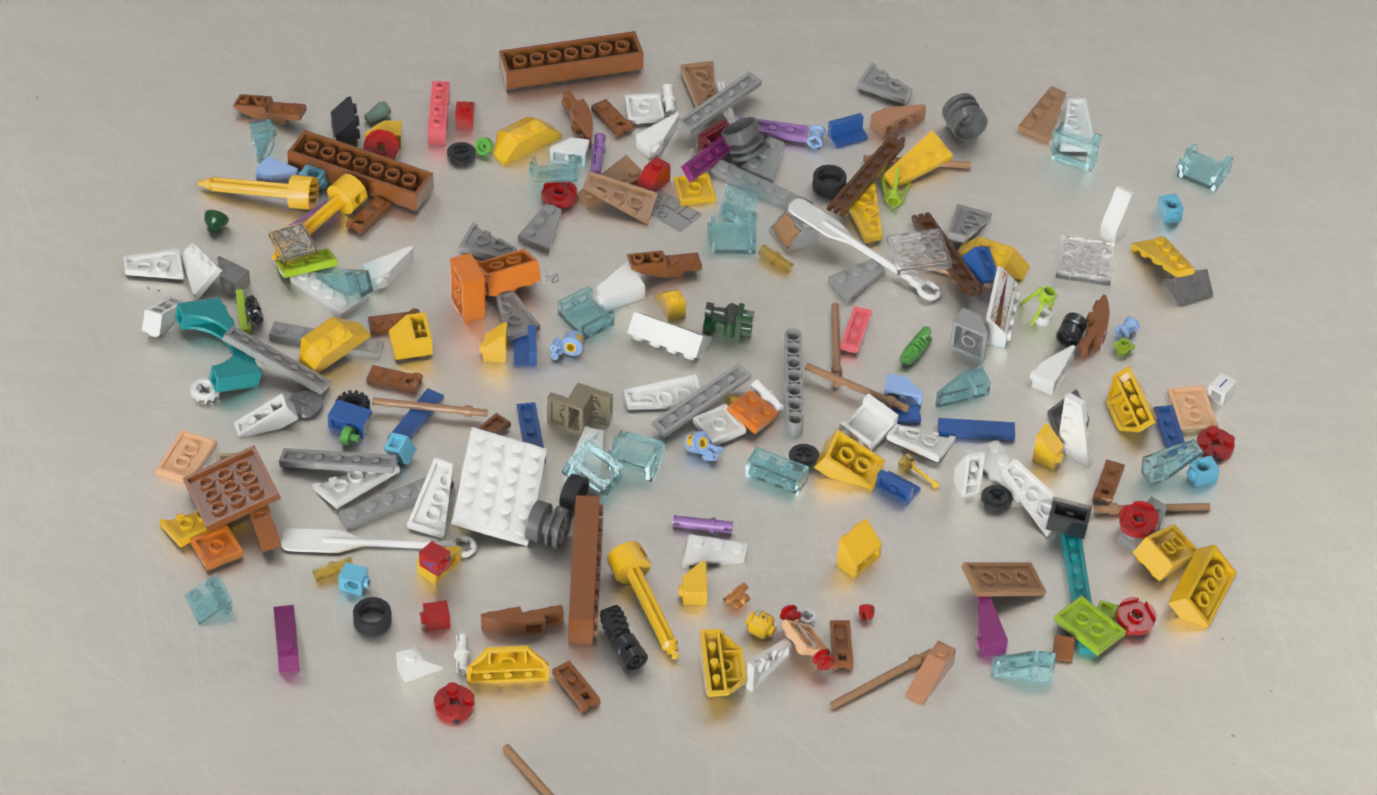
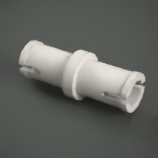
[662,84,677,117]
[750,379,785,413]
[454,634,470,675]

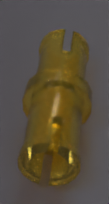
[758,244,794,273]
[312,556,353,582]

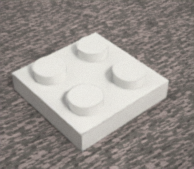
[625,93,664,124]
[693,404,746,446]

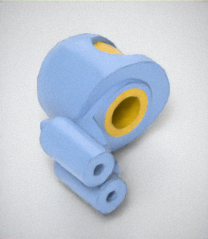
[549,330,585,360]
[684,431,723,461]

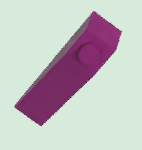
[975,597,1008,657]
[273,605,300,672]

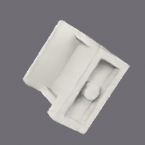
[838,393,899,451]

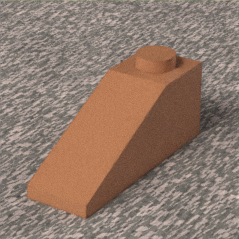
[870,104,926,139]
[906,640,956,705]

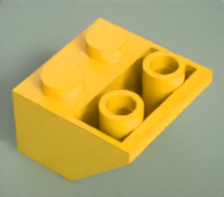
[388,312,433,360]
[837,519,882,579]

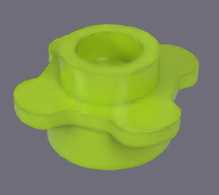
[1113,337,1135,356]

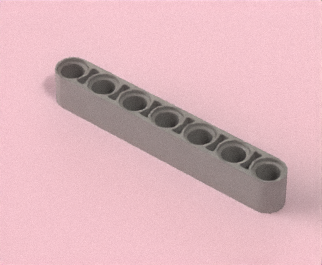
[784,328,804,437]

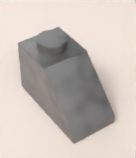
[217,256,250,296]

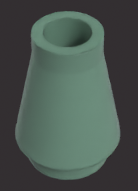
[364,101,391,124]

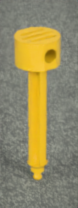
[271,173,368,261]
[198,175,319,210]
[607,541,680,660]

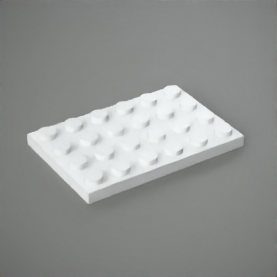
[451,427,547,546]

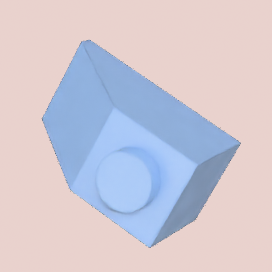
[256,156,298,184]
[884,373,923,409]

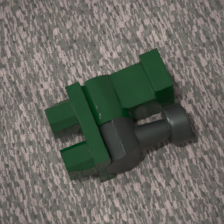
[702,302,754,340]

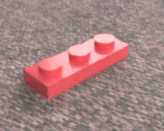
[840,306,872,354]

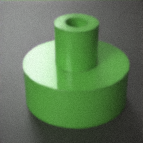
[475,137,494,155]
[340,425,360,446]

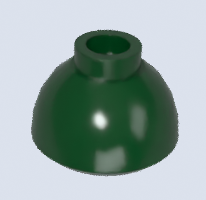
[204,210,229,233]

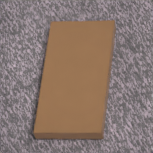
[961,562,1046,597]

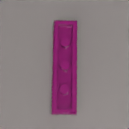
[681,135,730,182]

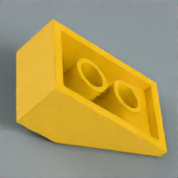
[814,429,885,490]
[1132,524,1197,581]

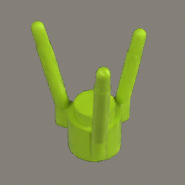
[881,168,912,207]
[1019,286,1058,326]

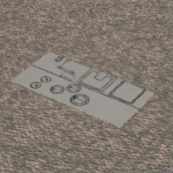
[651,189,703,233]

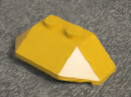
[494,117,562,166]
[957,237,1030,281]
[299,317,371,373]
[1106,366,1158,432]
[700,629,747,697]
[466,645,549,684]

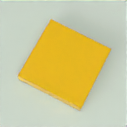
[673,173,716,206]

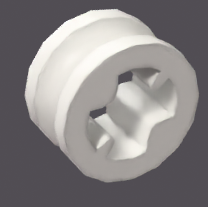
[1035,308,1052,326]
[800,608,816,627]

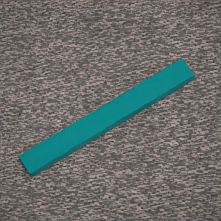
[1060,533,1095,654]

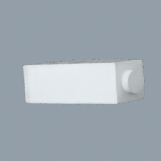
[595,262,645,312]

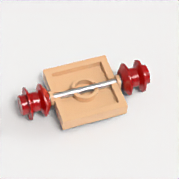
[779,605,835,671]

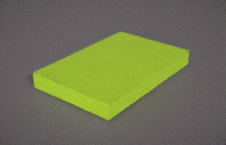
[275,248,338,278]
[1053,595,1126,656]

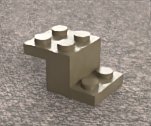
[547,383,613,435]

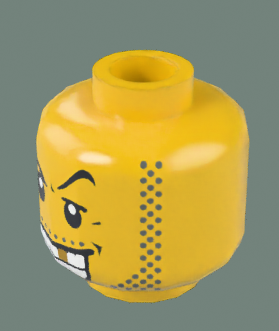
[745,610,777,640]

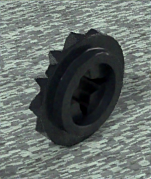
[447,142,476,164]
[245,295,264,325]
[789,444,820,469]
[981,485,1012,511]

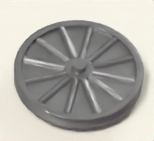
[289,390,323,418]

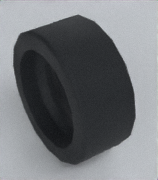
[812,165,847,198]
[559,473,589,513]
[353,597,392,636]

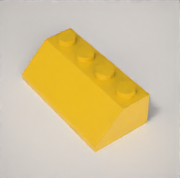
[1168,544,1237,628]

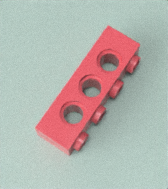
[428,81,450,146]

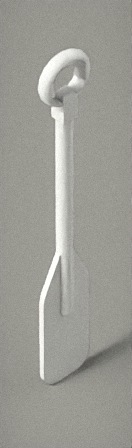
[788,198,941,301]
[281,528,477,558]

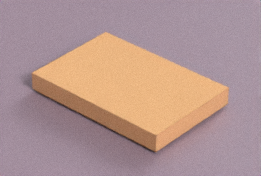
[1167,385,1219,434]
[155,430,217,483]

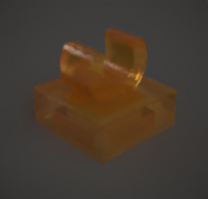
[723,582,751,609]

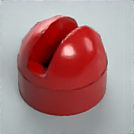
[859,604,875,621]

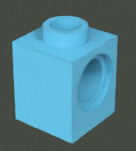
[298,164,328,193]
[1157,193,1184,224]
[383,432,417,465]
[1187,455,1220,487]
[338,562,371,595]

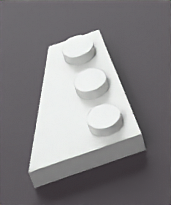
[181,242,223,299]
[886,424,956,462]

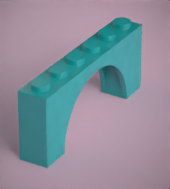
[175,298,262,392]

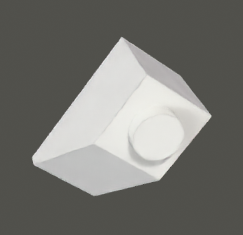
[550,137,590,167]
[396,646,443,683]

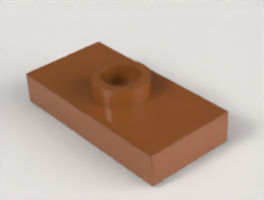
[478,413,511,435]

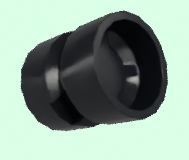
[1056,312,1087,347]
[612,632,648,671]

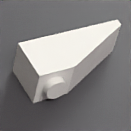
[636,112,679,159]
[1100,185,1134,244]
[362,246,413,291]
[142,296,187,337]
[1030,345,1076,395]
[234,394,299,438]
[953,451,985,497]

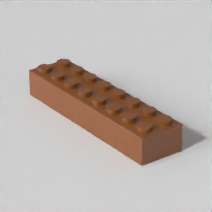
[499,31,644,89]
[287,130,434,211]
[568,495,604,646]

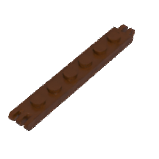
[827,134,906,217]
[911,212,981,297]

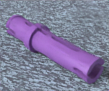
[590,133,606,175]
[673,515,733,534]

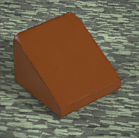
[1052,635,1075,662]

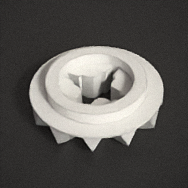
[190,378,220,403]

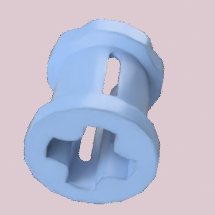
[807,125,826,148]
[1115,316,1140,339]

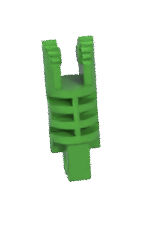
[900,326,932,365]

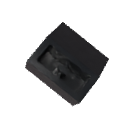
[331,96,360,147]
[1046,497,1092,539]

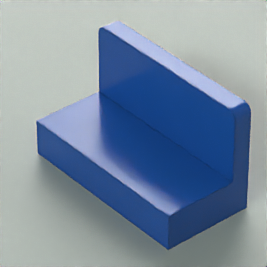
[827,113,868,148]
[962,247,997,285]
[513,325,537,366]
[327,400,372,439]
[876,469,921,504]

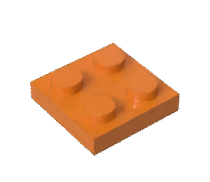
[726,390,779,434]
[190,525,244,571]

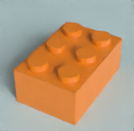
[479,249,541,296]
[450,253,487,323]

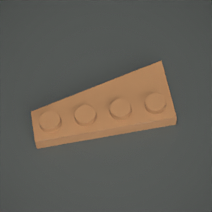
[680,61,716,107]
[1018,86,1067,144]
[577,155,642,208]
[583,171,658,225]

